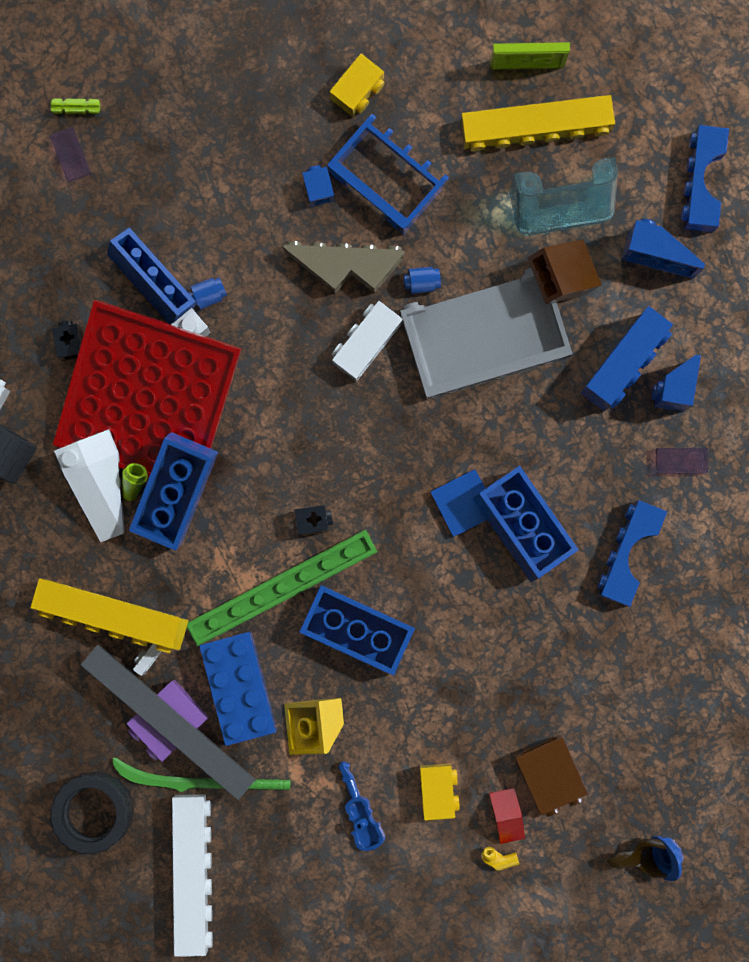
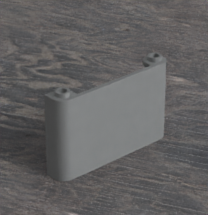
[400,268,573,399]

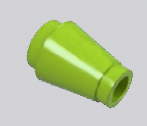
[122,463,148,501]

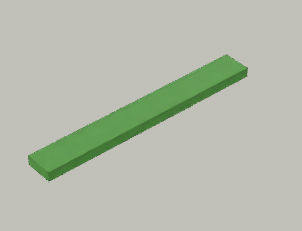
[187,530,377,647]

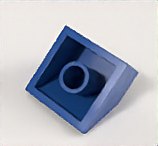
[651,355,701,412]

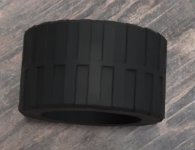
[0,424,37,484]
[50,771,134,855]

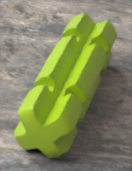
[51,99,101,114]

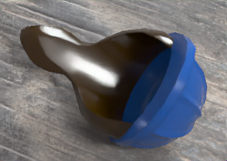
[607,835,684,881]

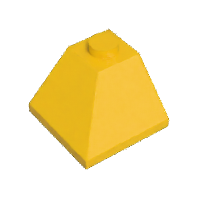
[284,698,344,755]

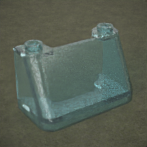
[509,157,618,236]

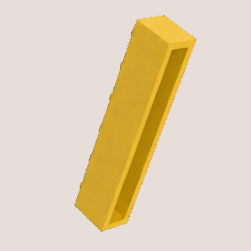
[461,95,615,151]
[30,578,189,653]

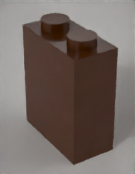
[527,239,602,304]
[514,735,588,817]

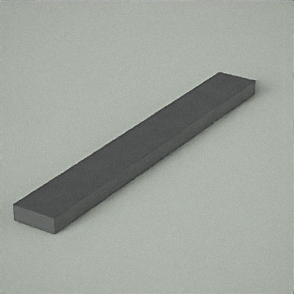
[81,645,256,800]

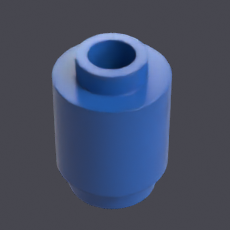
[403,266,441,294]
[189,277,227,310]

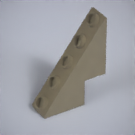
[283,241,405,294]

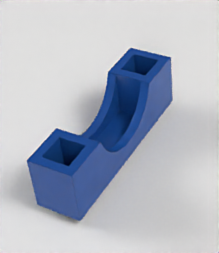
[681,125,729,232]
[597,500,667,607]

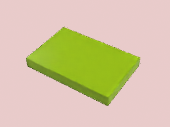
[490,42,570,70]

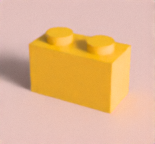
[329,54,385,117]
[420,763,460,820]

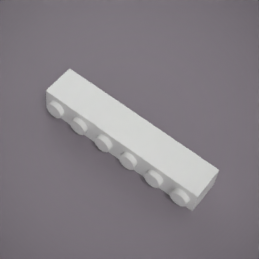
[172,794,213,956]

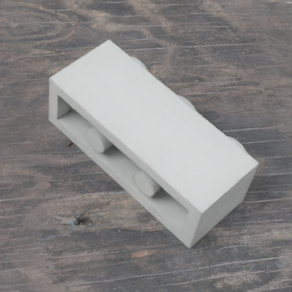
[332,301,403,382]

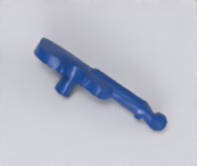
[338,761,385,851]

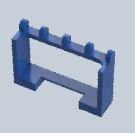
[327,114,449,235]

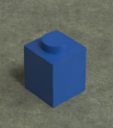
[302,165,335,207]

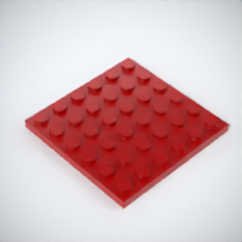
[53,300,242,477]

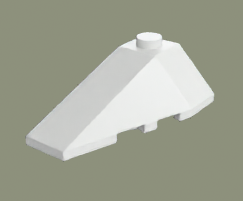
[54,430,125,542]

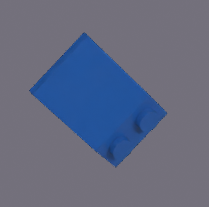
[621,219,705,279]

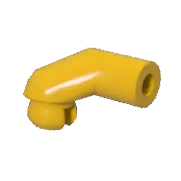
[481,847,520,871]

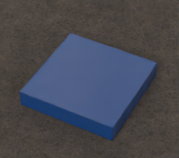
[430,469,487,537]

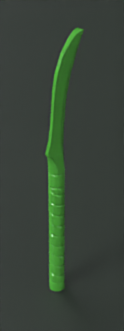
[113,758,291,792]

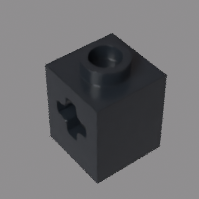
[52,321,83,361]
[295,505,333,536]

